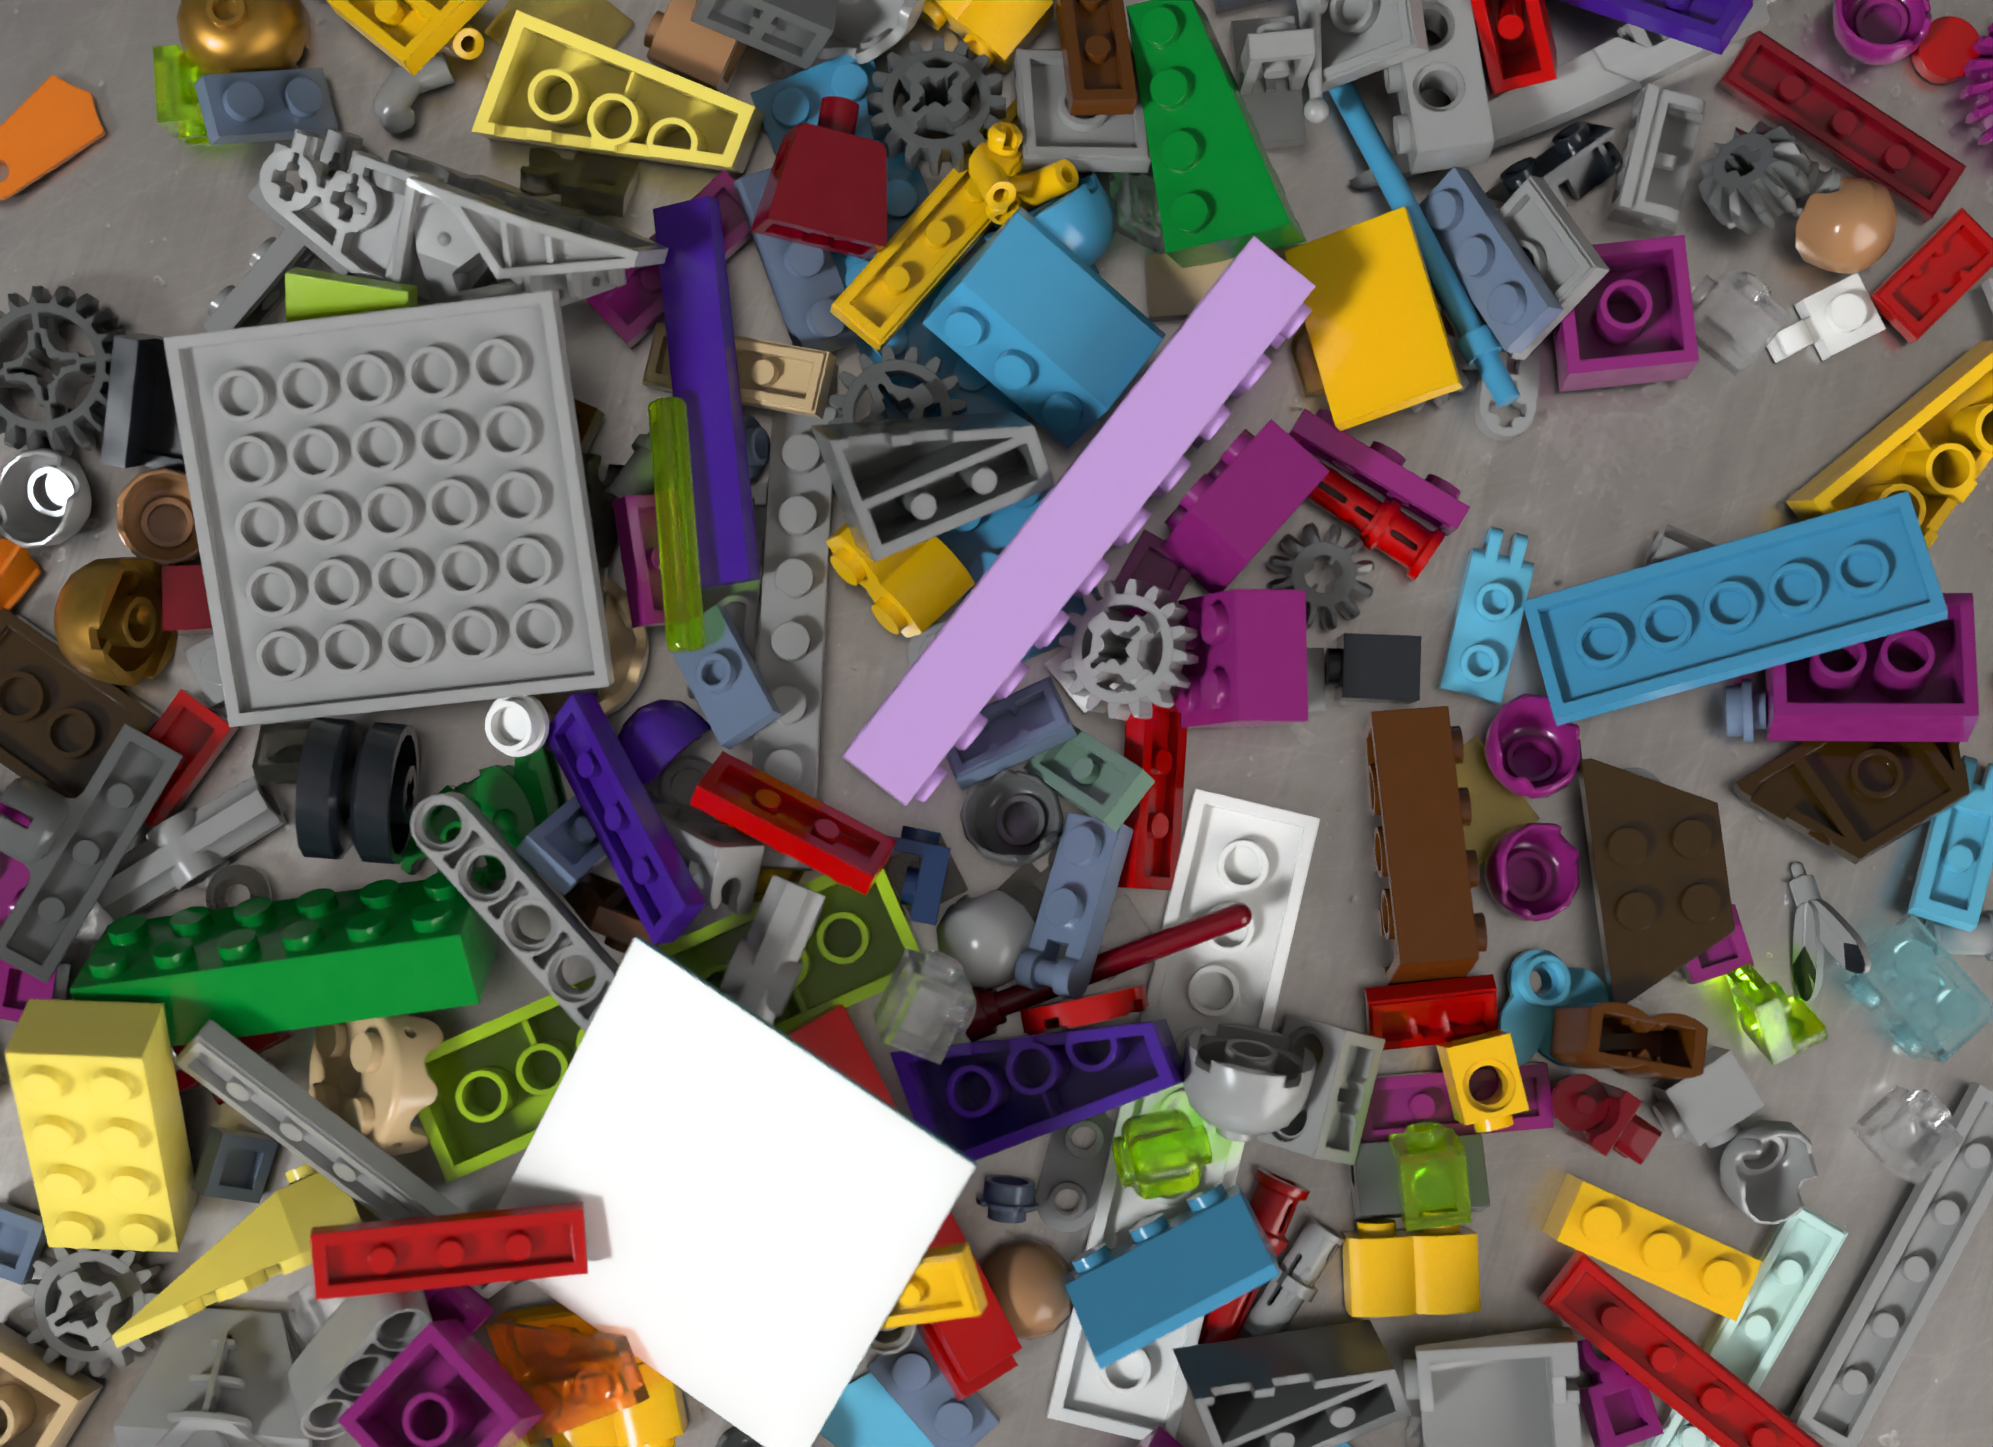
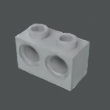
[1256,1014,1385,1165]

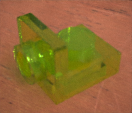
[153,45,210,146]
[1726,963,1828,1065]
[1389,1122,1472,1231]

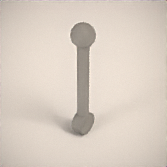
[1300,0,1329,123]

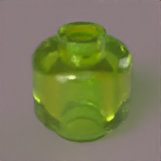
[1112,1108,1212,1199]

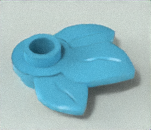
[1497,949,1609,1069]

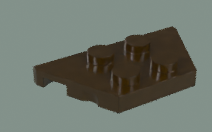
[1732,741,1970,865]
[1578,758,1735,1004]

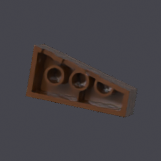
[1364,706,1487,986]

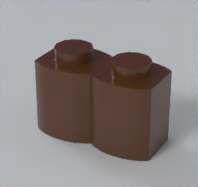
[1549,1002,1708,1079]

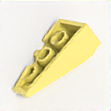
[112,1163,364,1348]

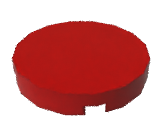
[1020,984,1149,1036]

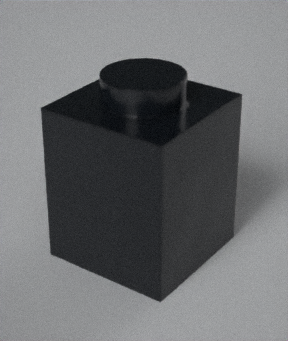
[1324,633,1421,704]

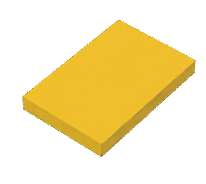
[1284,206,1463,431]

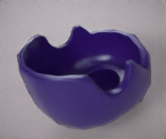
[617,699,711,788]

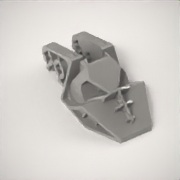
[259,129,669,307]
[113,1305,322,1447]

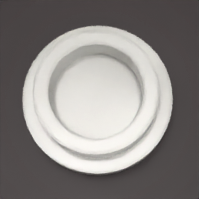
[485,695,549,757]

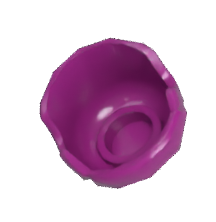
[1832,0,1932,65]
[1484,694,1582,799]
[1484,823,1580,921]

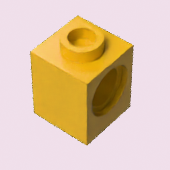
[1436,1029,1529,1133]

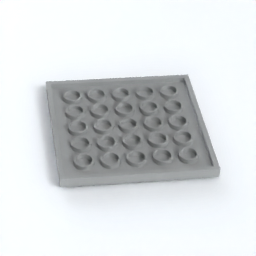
[163,289,615,727]

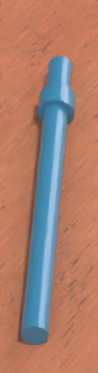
[1328,81,1521,408]

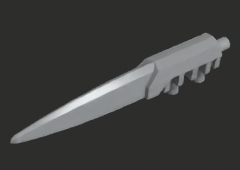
[1349,0,1777,189]

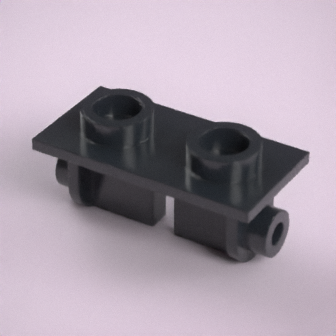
[1485,121,1622,208]

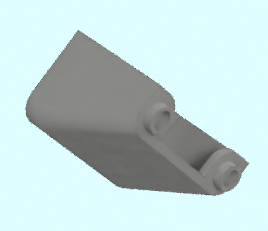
[1403,1327,1582,1447]

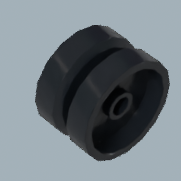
[295,717,419,864]

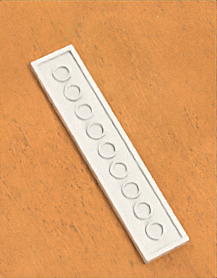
[1047,789,1320,1440]

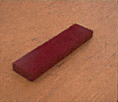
[1716,30,1967,223]

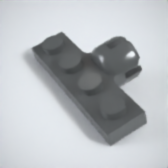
[0,724,184,984]

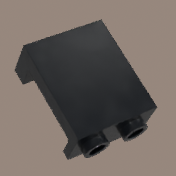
[101,333,186,473]

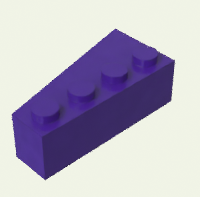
[889,1019,1184,1161]

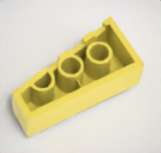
[471,10,765,174]

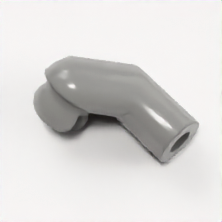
[373,52,455,133]

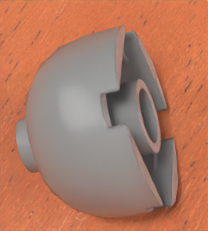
[1182,1024,1316,1142]

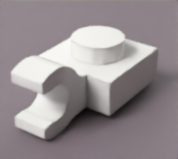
[1764,273,1886,363]

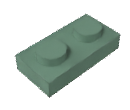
[1024,725,1155,832]

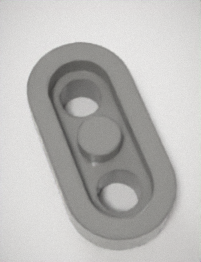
[1035,1112,1115,1233]

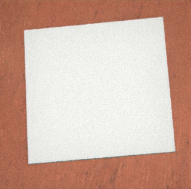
[496,936,977,1447]

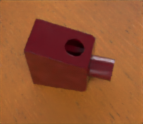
[751,96,887,260]

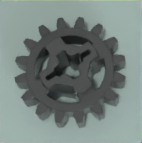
[867,36,1006,176]
[828,345,967,424]

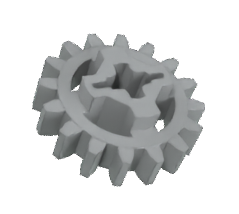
[1058,578,1199,721]
[19,1247,163,1377]

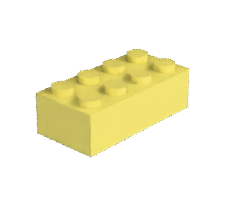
[5,999,198,1252]

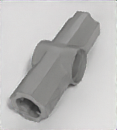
[97,776,287,921]
[720,875,826,1026]

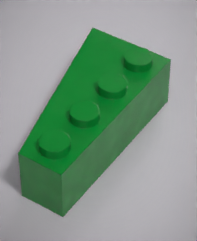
[1126,0,1307,268]

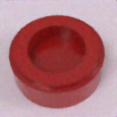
[1911,16,1980,84]

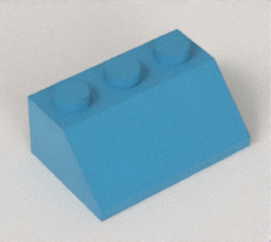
[922,206,1166,448]
[1065,1182,1280,1369]

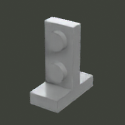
[1230,15,1316,149]
[202,182,354,332]

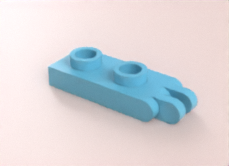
[1436,526,1534,704]
[1907,755,1993,932]

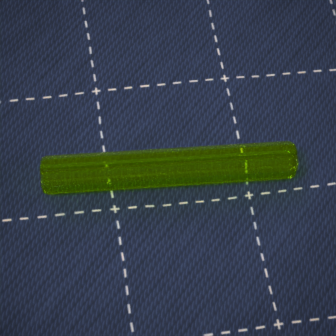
[648,397,706,653]

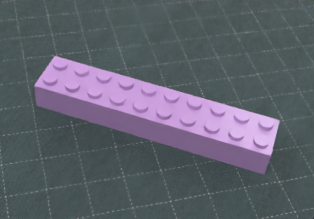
[840,237,1315,805]

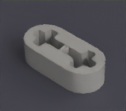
[1474,341,1544,441]

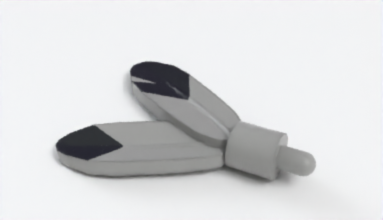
[1789,861,1871,1001]

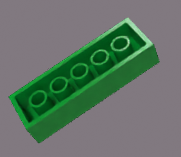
[70,871,501,1046]

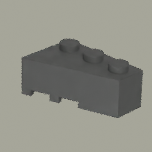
[811,412,1055,562]
[1173,1319,1411,1447]

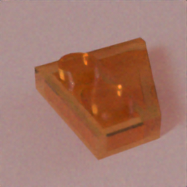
[486,1317,650,1445]

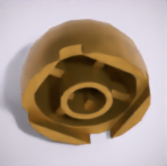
[176,0,311,75]
[54,557,178,686]

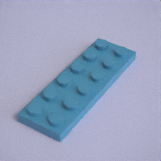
[1522,491,1948,726]

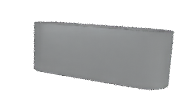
[288,1290,432,1440]

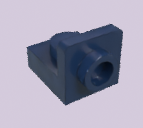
[889,826,951,925]

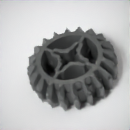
[0,286,131,457]

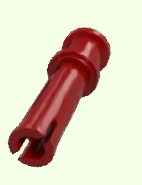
[1307,458,1447,581]
[1198,1168,1310,1345]

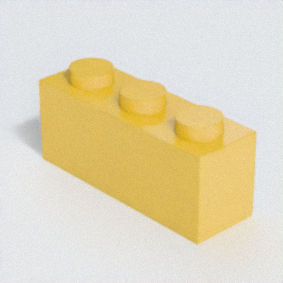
[1542,1172,1762,1322]

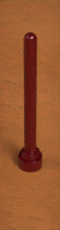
[954,903,1252,1042]

